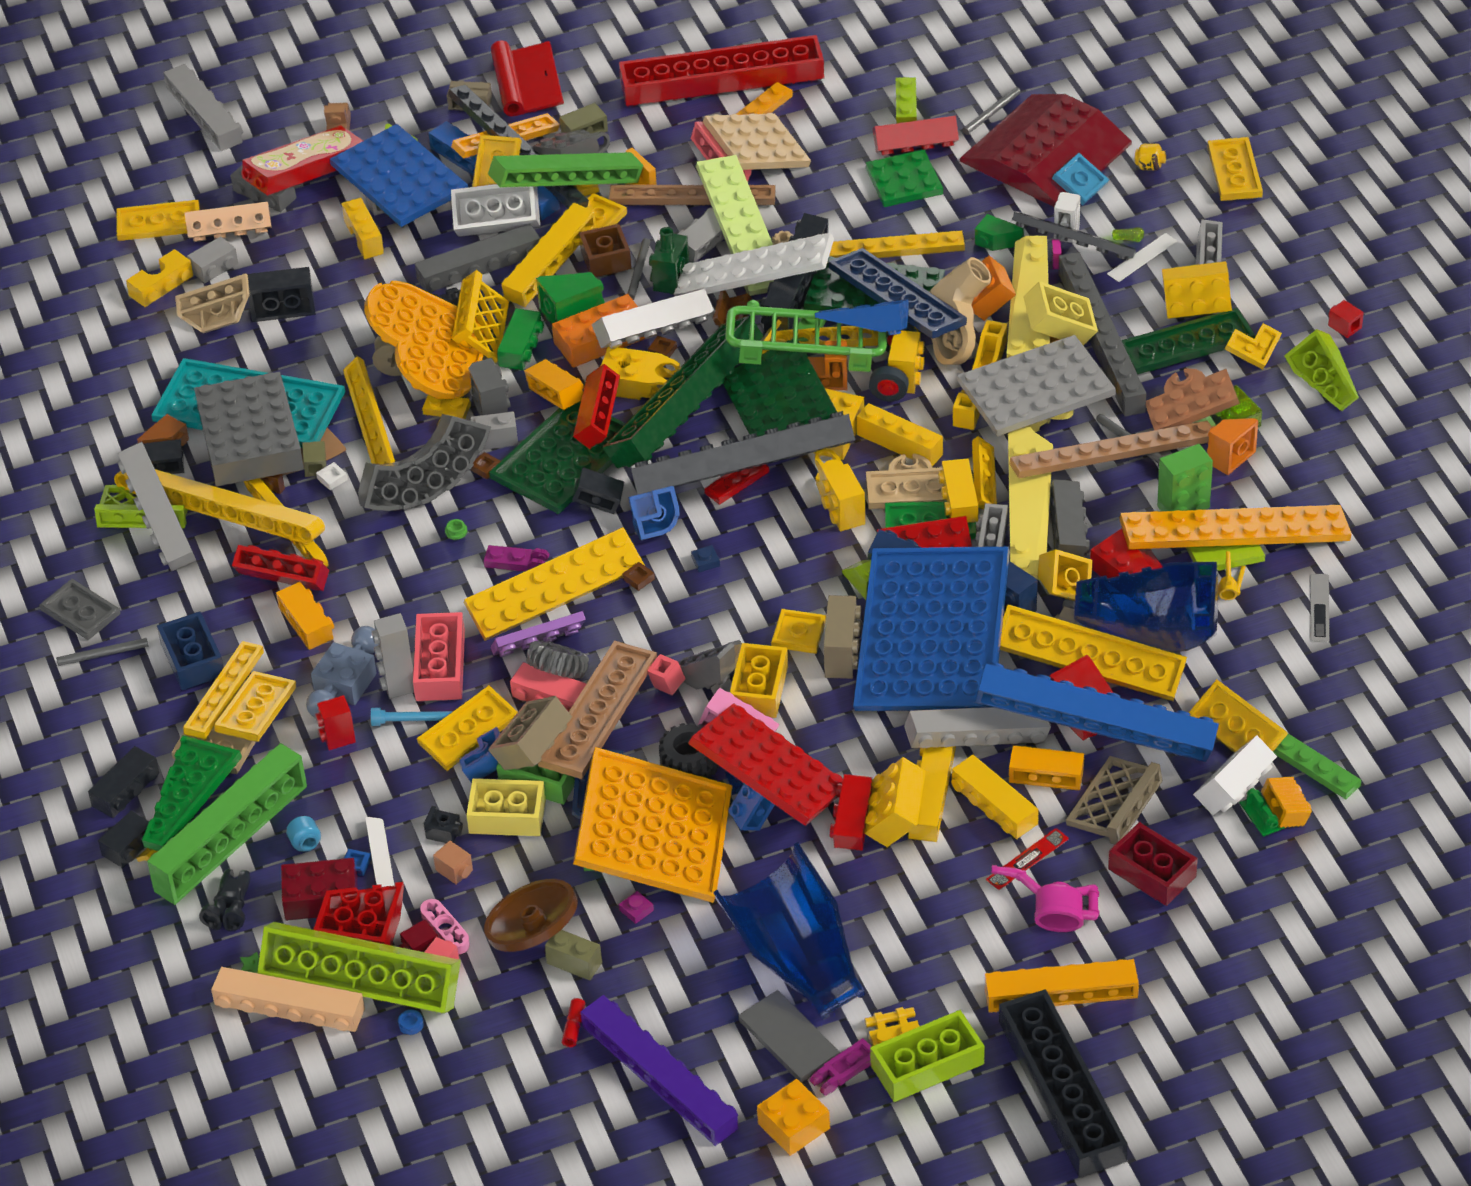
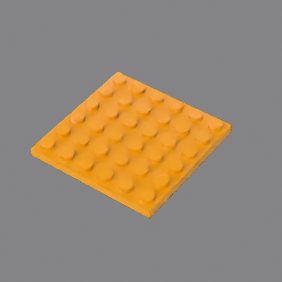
[573,747,732,903]

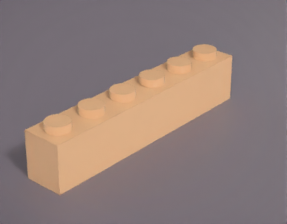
[211,967,365,1032]

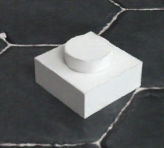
[316,462,348,490]

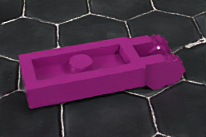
[484,545,550,572]
[809,1038,872,1096]

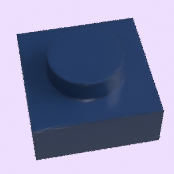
[691,545,720,572]

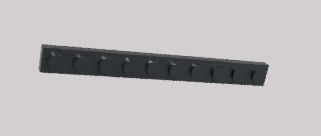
[448,85,589,208]

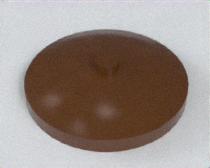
[484,879,578,952]

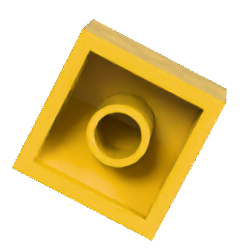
[1038,549,1092,605]

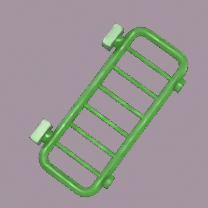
[725,300,887,372]

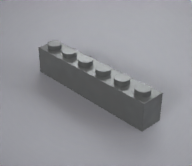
[415,224,540,293]

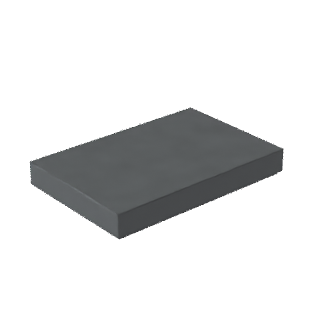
[40,579,121,640]

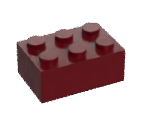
[1108,822,1198,906]
[281,858,358,921]

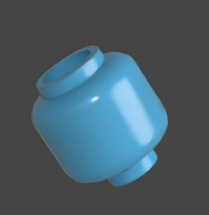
[286,816,321,852]

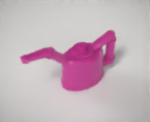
[991,865,1100,932]

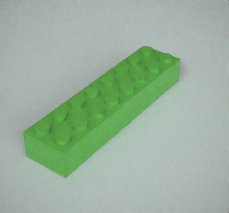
[147,743,307,905]

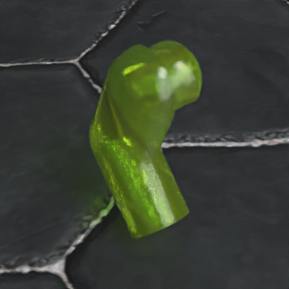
[1112,227,1144,242]

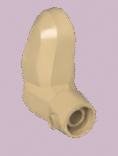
[930,258,991,365]

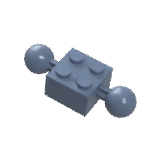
[306,626,377,718]

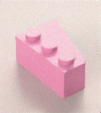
[698,688,780,732]

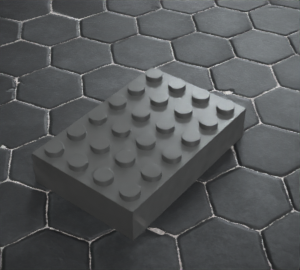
[194,372,304,486]

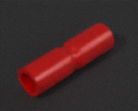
[561,998,586,1047]

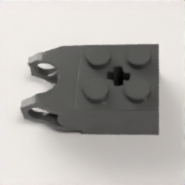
[532,130,610,155]

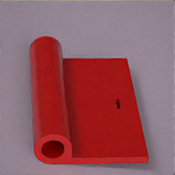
[491,41,564,117]

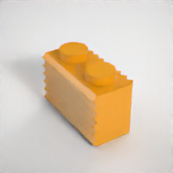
[1261,777,1312,828]

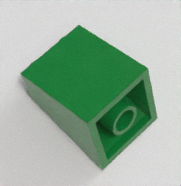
[536,272,605,325]

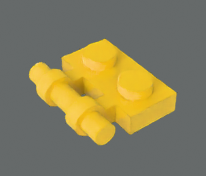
[864,1007,920,1046]

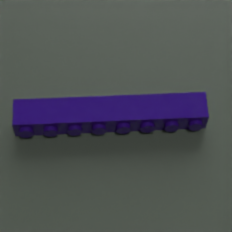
[581,995,738,1146]

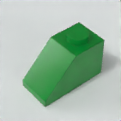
[975,214,1024,251]

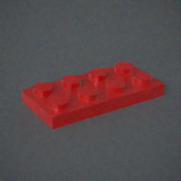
[877,516,972,548]

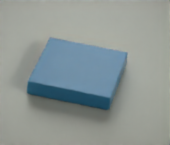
[1052,153,1109,205]

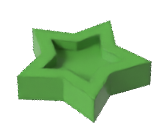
[240,952,259,973]

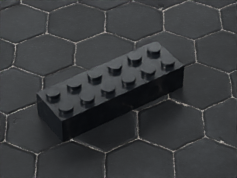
[761,213,828,333]

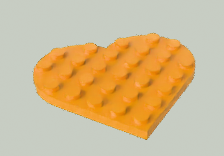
[364,281,491,399]

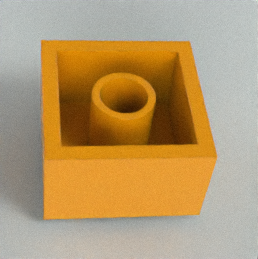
[757,1079,830,1156]

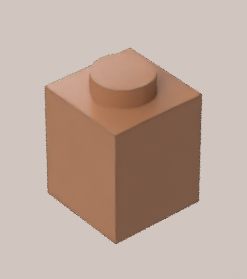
[433,841,473,884]

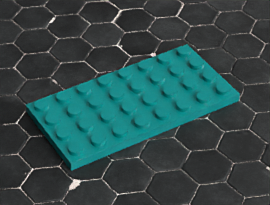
[151,358,345,448]

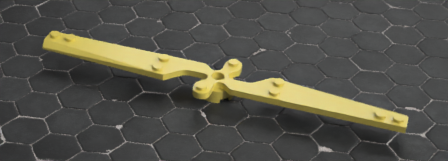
[1007,236,1074,580]

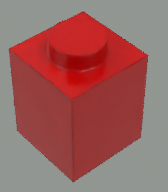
[1328,300,1364,338]

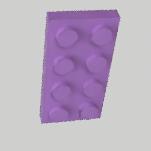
[491,611,586,657]

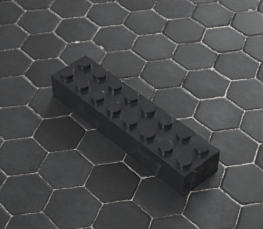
[999,989,1128,1178]

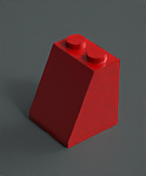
[1049,655,1113,741]

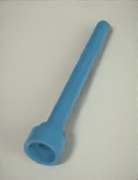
[371,708,453,726]

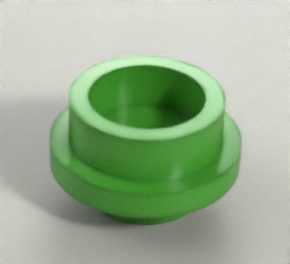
[445,519,467,540]

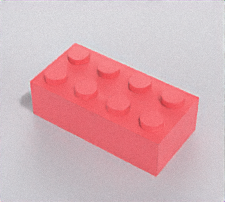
[413,612,465,701]

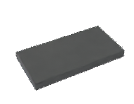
[738,990,840,1083]

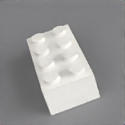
[451,184,540,237]

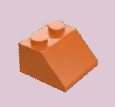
[1207,418,1258,475]

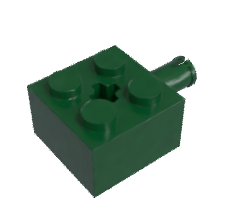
[649,227,689,294]

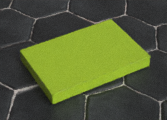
[1186,545,1265,574]

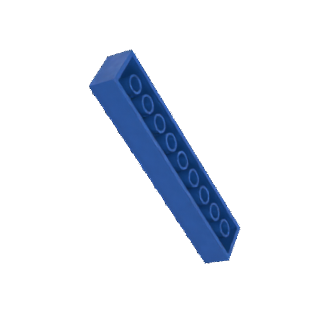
[975,662,1219,762]

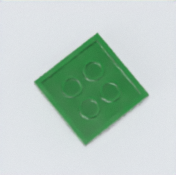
[866,150,943,207]

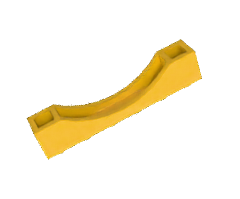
[953,320,1008,430]

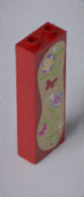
[242,125,363,195]

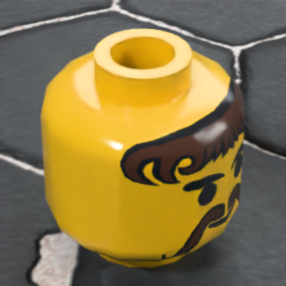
[1135,144,1166,171]

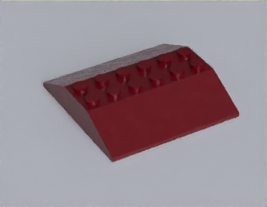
[960,94,1132,207]

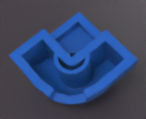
[628,486,679,540]
[459,727,501,783]

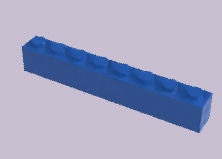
[429,121,560,221]

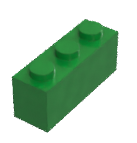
[497,308,544,370]

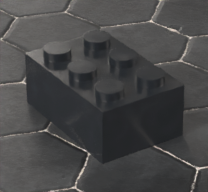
[247,267,316,322]

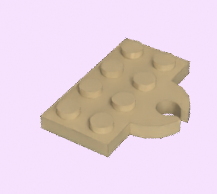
[866,454,947,509]

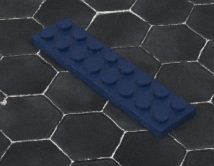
[829,248,967,339]

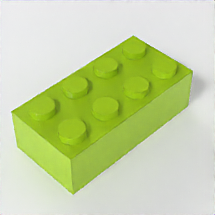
[870,1010,984,1102]

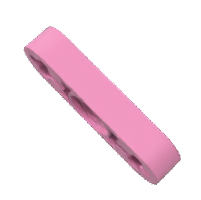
[420,899,470,955]

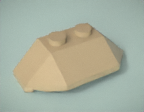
[175,274,249,333]

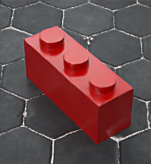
[829,774,873,851]

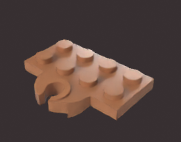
[1146,368,1240,430]

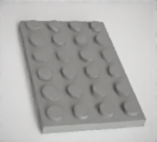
[957,335,1116,436]

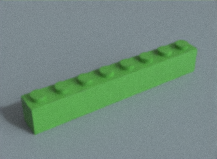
[488,152,643,188]

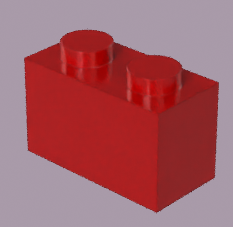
[315,695,356,750]

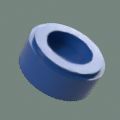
[398,1010,424,1035]

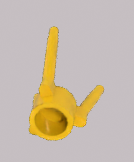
[1209,551,1246,600]

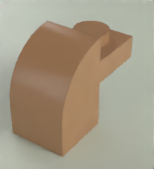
[324,103,351,131]

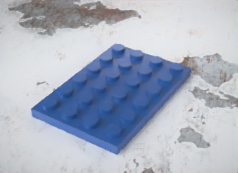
[330,124,468,227]

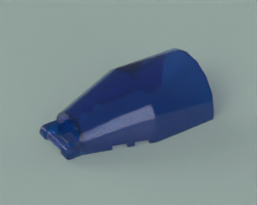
[713,842,866,1020]

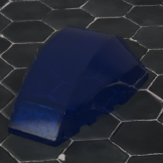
[1074,562,1218,653]

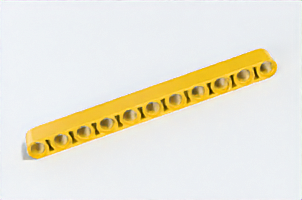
[114,469,325,544]

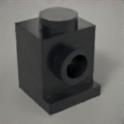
[423,806,463,843]

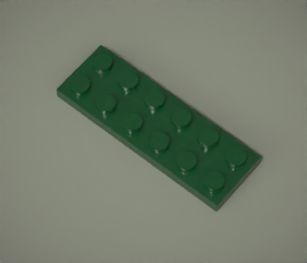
[1121,308,1255,375]

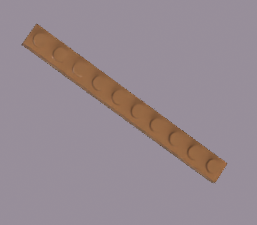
[1009,420,1212,478]

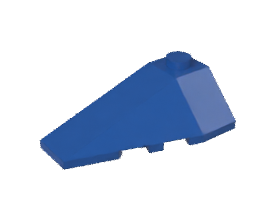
[815,299,909,335]

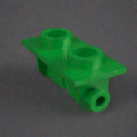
[1239,788,1284,837]

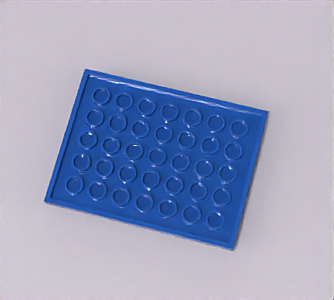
[853,547,1010,711]

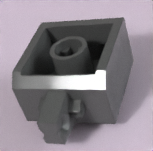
[468,358,511,416]

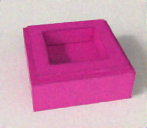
[1052,239,1062,269]

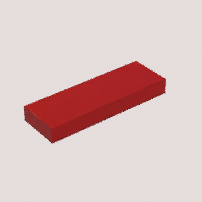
[704,464,769,505]

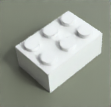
[1193,736,1277,815]

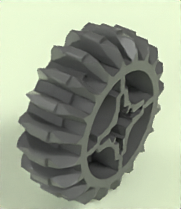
[526,641,589,679]

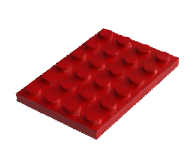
[688,703,843,826]

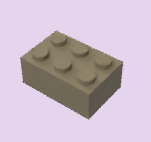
[824,595,861,679]
[488,696,572,770]

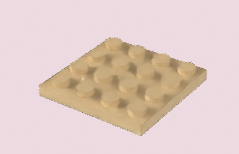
[703,113,811,170]

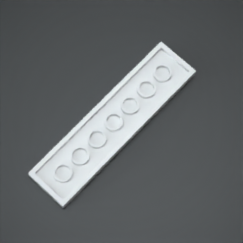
[674,233,834,297]

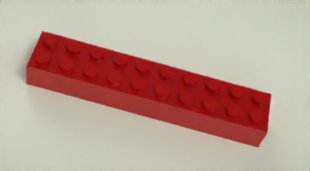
[619,35,824,106]

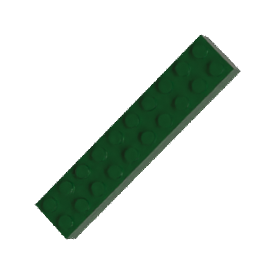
[603,316,764,468]

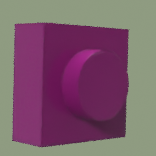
[619,891,654,924]

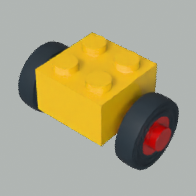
[869,322,924,402]

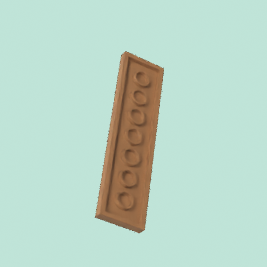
[538,641,657,779]

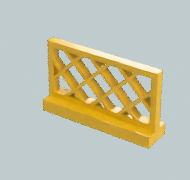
[452,270,509,363]

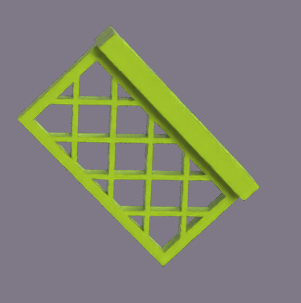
[94,485,188,528]

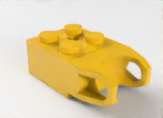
[601,346,680,400]
[815,448,865,532]

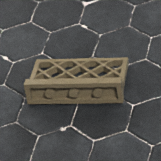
[1066,756,1163,845]

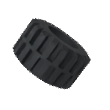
[659,723,719,779]

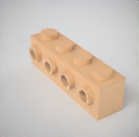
[185,202,272,242]

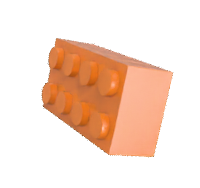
[552,294,645,368]

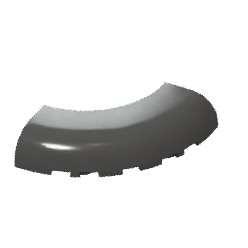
[358,414,491,511]

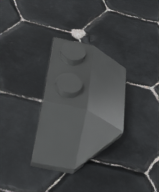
[678,640,742,690]

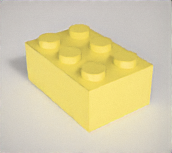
[1023,281,1098,345]
[467,779,546,836]

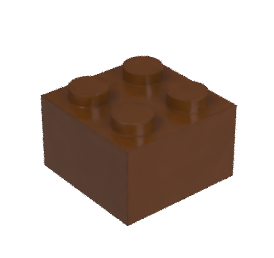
[579,224,632,277]

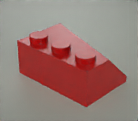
[1090,528,1171,605]
[313,882,404,946]

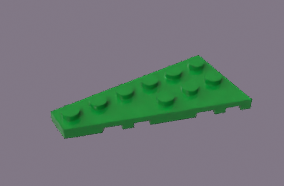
[142,735,242,851]

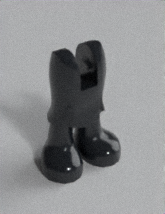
[199,869,250,931]

